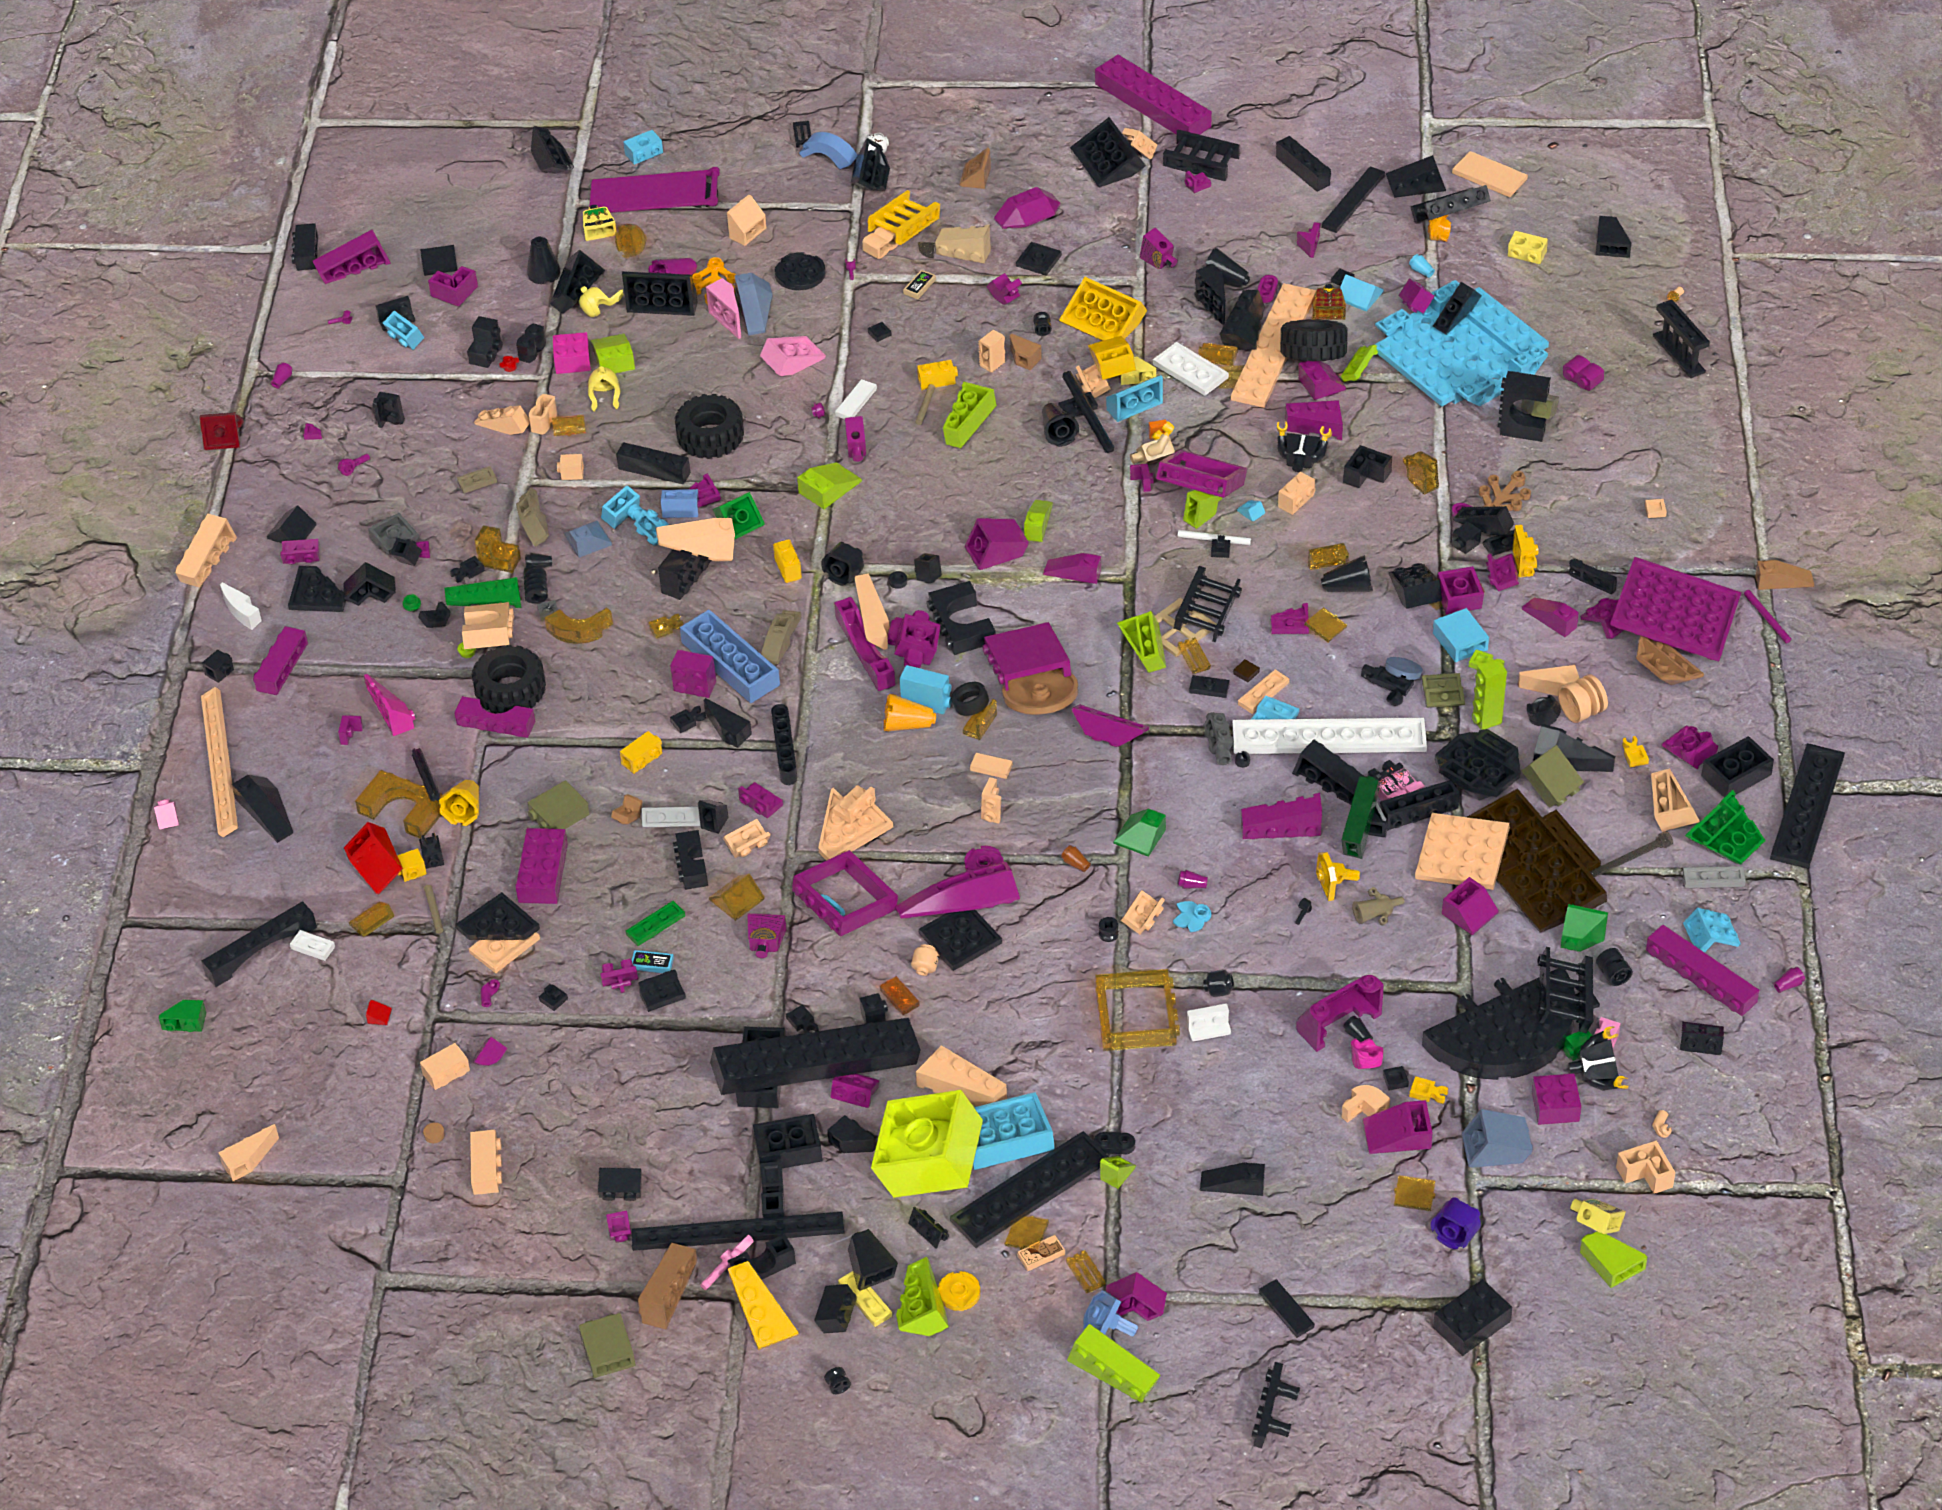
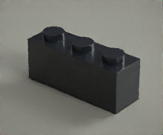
[291,223,318,271]

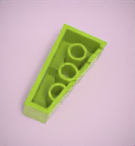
[1067,1324,1160,1403]

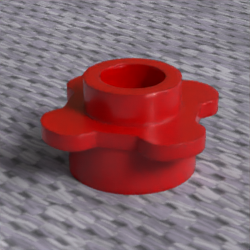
[499,355,519,372]

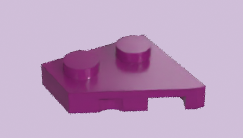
[690,473,721,508]
[1271,603,1309,634]

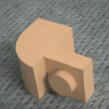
[1342,1085,1390,1123]

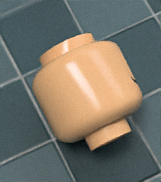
[911,944,939,976]

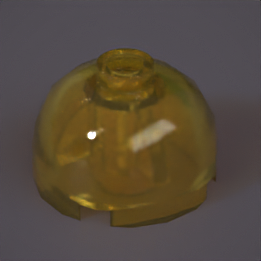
[615,223,647,258]

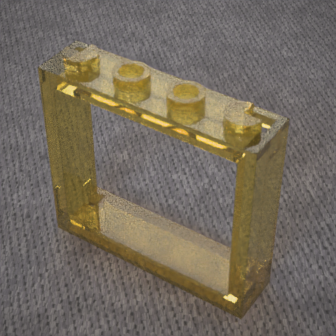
[1095,969,1180,1051]

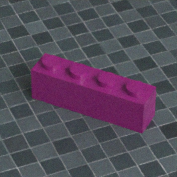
[253,626,308,695]

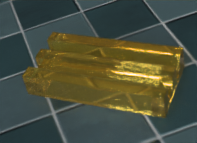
[1178,637,1211,674]
[1066,1250,1105,1294]

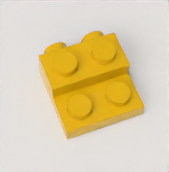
[1512,525,1538,577]

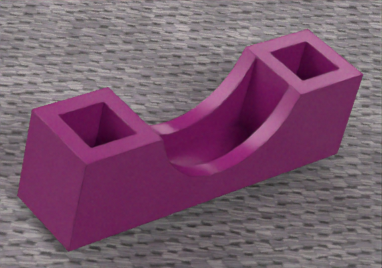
[454,696,536,738]

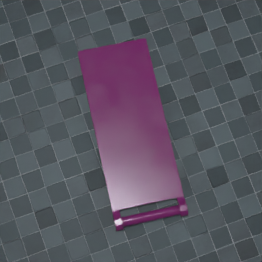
[589,167,720,213]

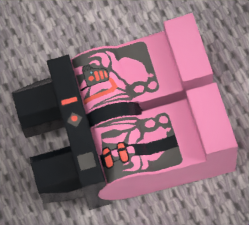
[1368,760,1425,801]

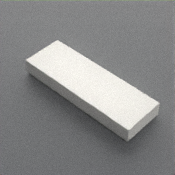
[835,379,877,419]

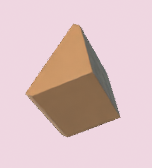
[959,147,991,189]

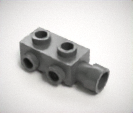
[1204,712,1233,765]

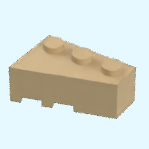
[935,225,991,263]

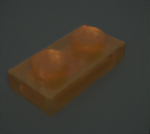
[880,976,919,1016]

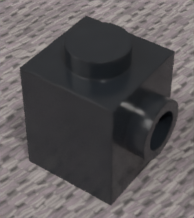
[1452,522,1482,554]
[390,538,422,566]
[914,553,942,584]
[202,649,234,683]
[860,993,888,1024]

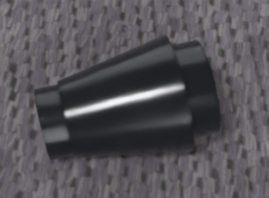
[525,553,552,568]
[1343,1016,1373,1042]

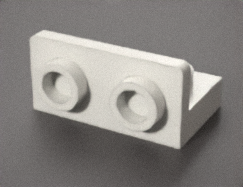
[1187,1003,1231,1041]

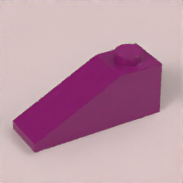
[1043,553,1101,584]
[1522,597,1579,637]

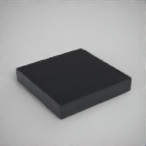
[1016,242,1062,276]
[420,245,458,276]

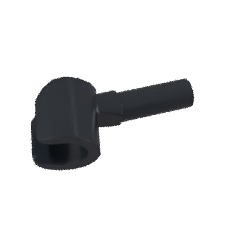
[1295,898,1312,925]

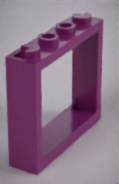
[1156,449,1247,498]
[792,850,898,937]

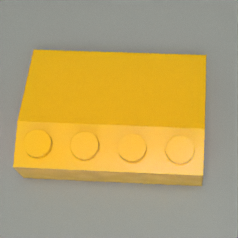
[1059,277,1147,341]

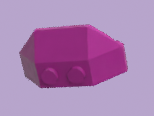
[994,187,1060,229]
[1072,704,1150,747]

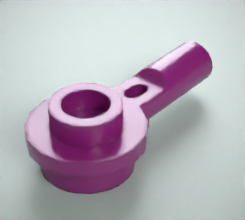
[338,453,370,476]

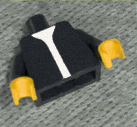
[1277,422,1332,472]
[1568,1026,1629,1091]

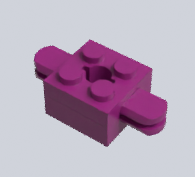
[894,610,940,668]

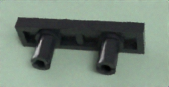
[1251,1362,1300,1449]

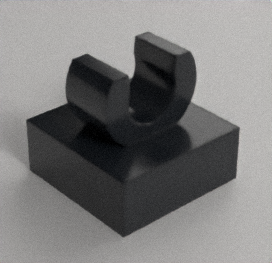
[1211,535,1231,558]
[539,984,568,1011]

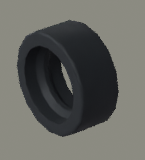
[951,681,989,716]

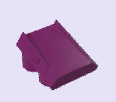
[1662,725,1719,769]

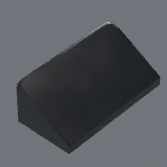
[1482,530,1514,556]

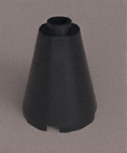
[527,236,561,284]
[1205,247,1250,288]
[1042,403,1079,447]
[1321,555,1373,592]

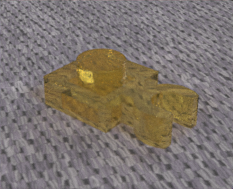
[648,614,684,639]

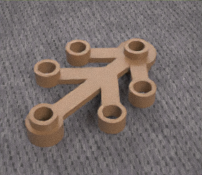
[1479,471,1531,511]

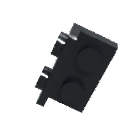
[375,296,416,331]
[372,392,405,428]
[1680,1021,1724,1055]

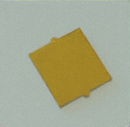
[1219,365,1245,389]
[1304,607,1347,643]
[1394,1176,1435,1211]
[1004,1216,1049,1250]

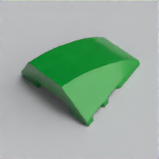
[1685,790,1766,865]

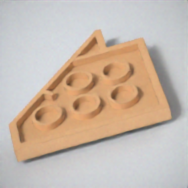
[818,788,893,861]

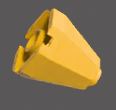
[439,779,479,826]

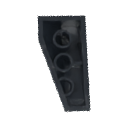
[1533,724,1616,772]
[232,775,293,843]

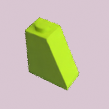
[1580,1231,1647,1288]

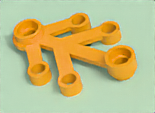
[692,257,736,305]

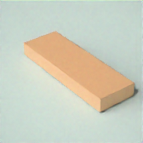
[1238,669,1289,714]

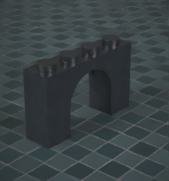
[1497,371,1551,442]
[926,581,996,655]

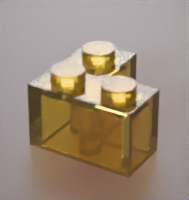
[474,525,521,573]

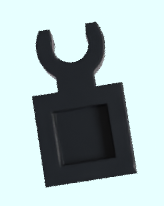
[450,556,485,583]
[670,706,706,733]
[786,1004,819,1033]

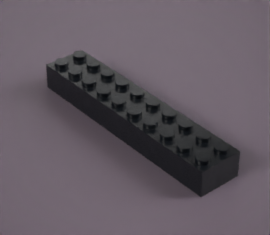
[710,1017,921,1095]

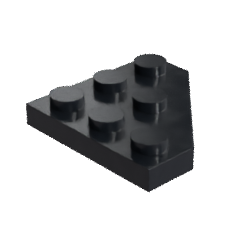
[288,566,346,612]
[456,892,540,940]

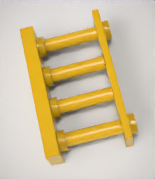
[867,190,940,245]

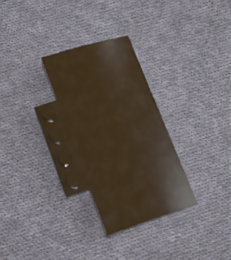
[1467,788,1607,933]

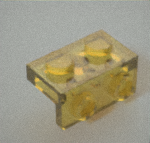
[1308,543,1349,570]

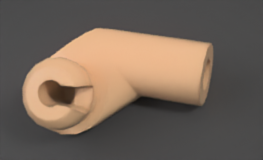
[1652,1110,1672,1138]

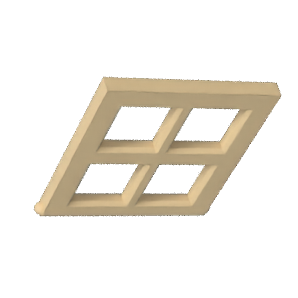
[1155,598,1217,657]

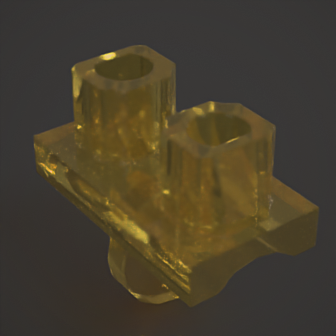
[552,415,586,436]

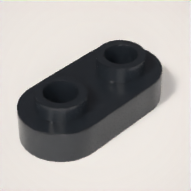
[1094,1132,1135,1155]

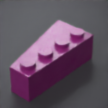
[313,229,391,284]
[1241,793,1322,839]

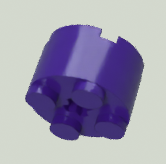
[1431,1197,1481,1249]

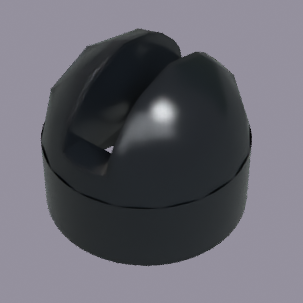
[1386,689,1403,706]
[1235,751,1250,768]

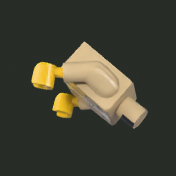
[1130,421,1175,465]

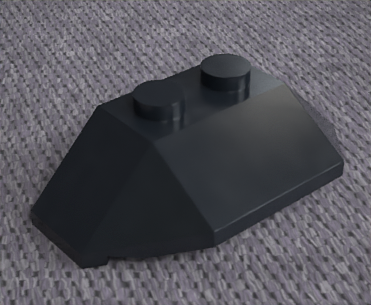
[531,126,574,174]
[851,138,890,191]

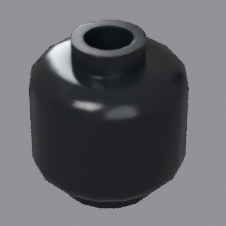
[1203,969,1234,997]

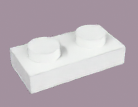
[290,930,335,961]

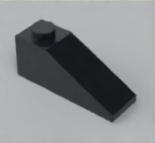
[1454,506,1514,536]
[703,698,752,748]
[1200,1162,1265,1196]

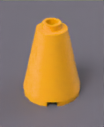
[883,694,936,732]

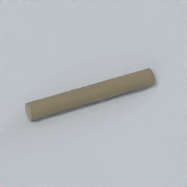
[915,384,935,425]
[424,885,444,934]

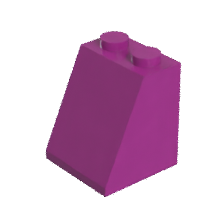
[965,518,1029,570]

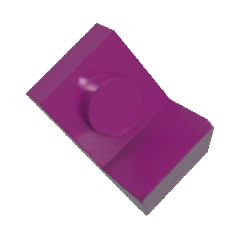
[1297,222,1321,258]

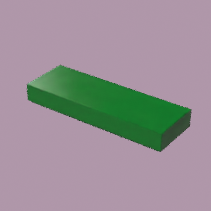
[625,901,685,946]

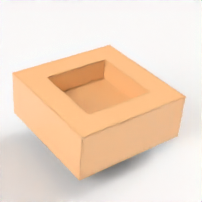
[1645,499,1667,518]

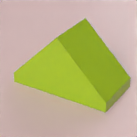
[1100,1156,1136,1189]

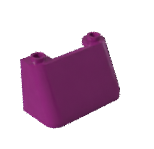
[1296,975,1384,1052]

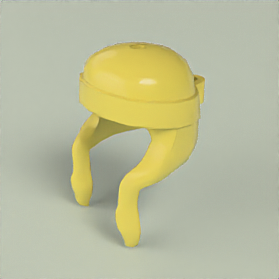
[579,286,623,317]
[588,366,620,412]

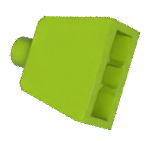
[1183,490,1222,529]

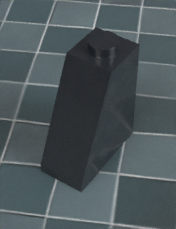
[1596,216,1632,258]
[848,1229,898,1291]

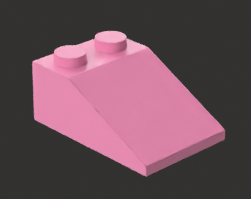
[706,278,741,339]
[760,336,826,376]

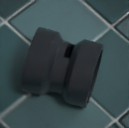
[1033,312,1052,336]

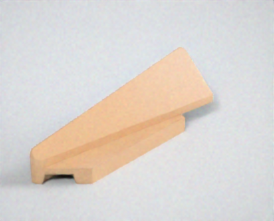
[855,573,889,650]

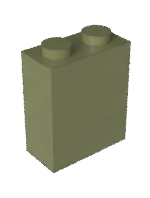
[1521,745,1584,808]
[527,780,590,829]
[579,1313,636,1378]

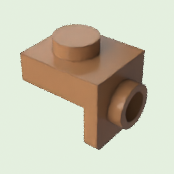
[611,794,643,825]

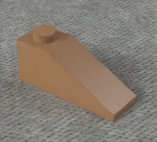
[1755,560,1814,590]

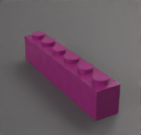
[1646,925,1760,1016]

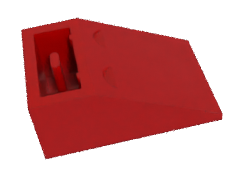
[344,822,403,895]

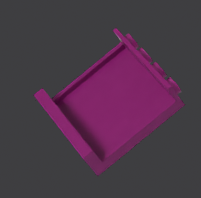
[982,622,1071,691]

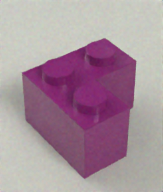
[428,266,478,306]
[1106,1272,1167,1321]

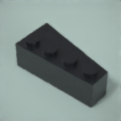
[1292,739,1365,805]

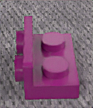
[280,539,319,564]
[738,782,783,819]
[831,1074,879,1108]

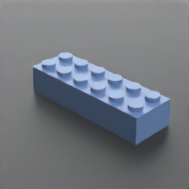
[680,610,780,704]

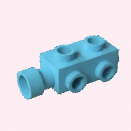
[627,504,669,546]

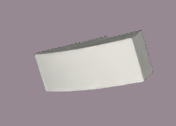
[220,582,262,630]

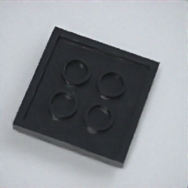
[919,910,1002,971]

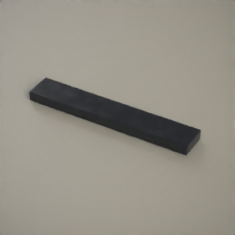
[1322,166,1385,233]

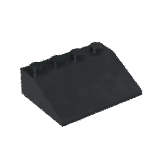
[1070,117,1146,188]
[622,271,698,316]

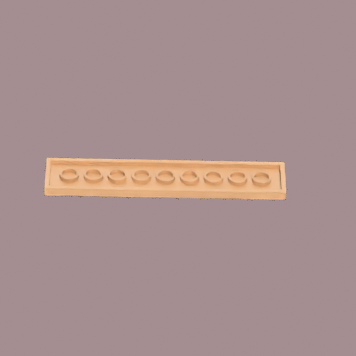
[1231,283,1316,408]

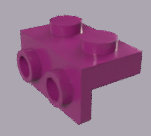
[1486,553,1519,592]

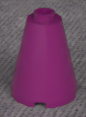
[648,258,697,276]

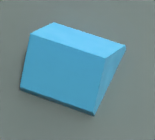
[1336,275,1384,312]

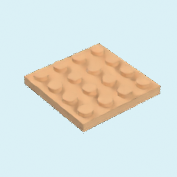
[1415,813,1510,890]

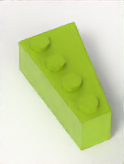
[943,382,997,448]

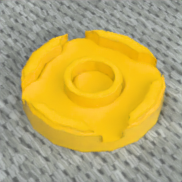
[938,1271,981,1311]

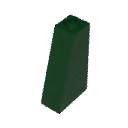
[1341,776,1380,859]

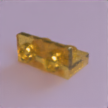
[1198,343,1238,366]

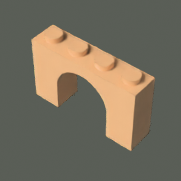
[462,602,514,649]

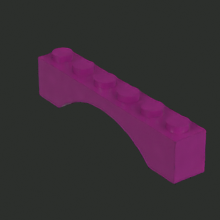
[834,597,895,691]

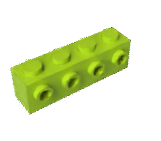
[1472,659,1507,730]

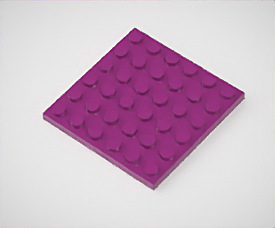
[1610,556,1742,662]

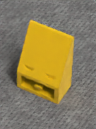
[1088,336,1136,380]

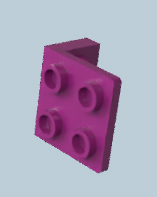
[1580,598,1624,639]

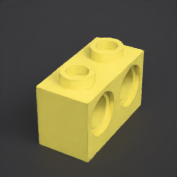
[1508,231,1548,264]

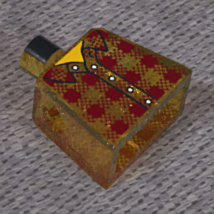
[1312,284,1346,320]

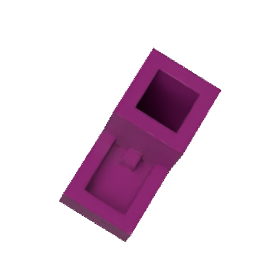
[986,273,1022,304]

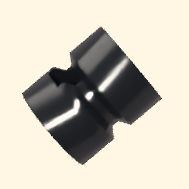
[1596,948,1633,986]

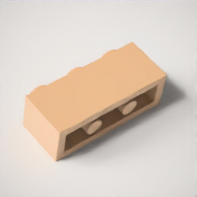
[470,1130,502,1195]

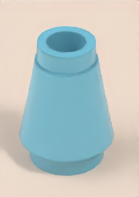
[1409,254,1435,278]

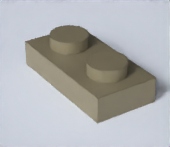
[457,466,497,493]

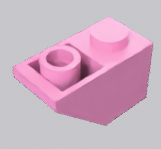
[154,799,179,829]

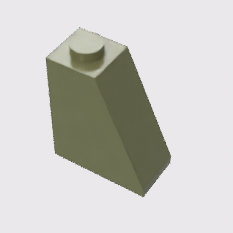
[1521,394,1559,419]

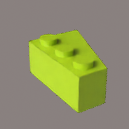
[1117,611,1166,673]

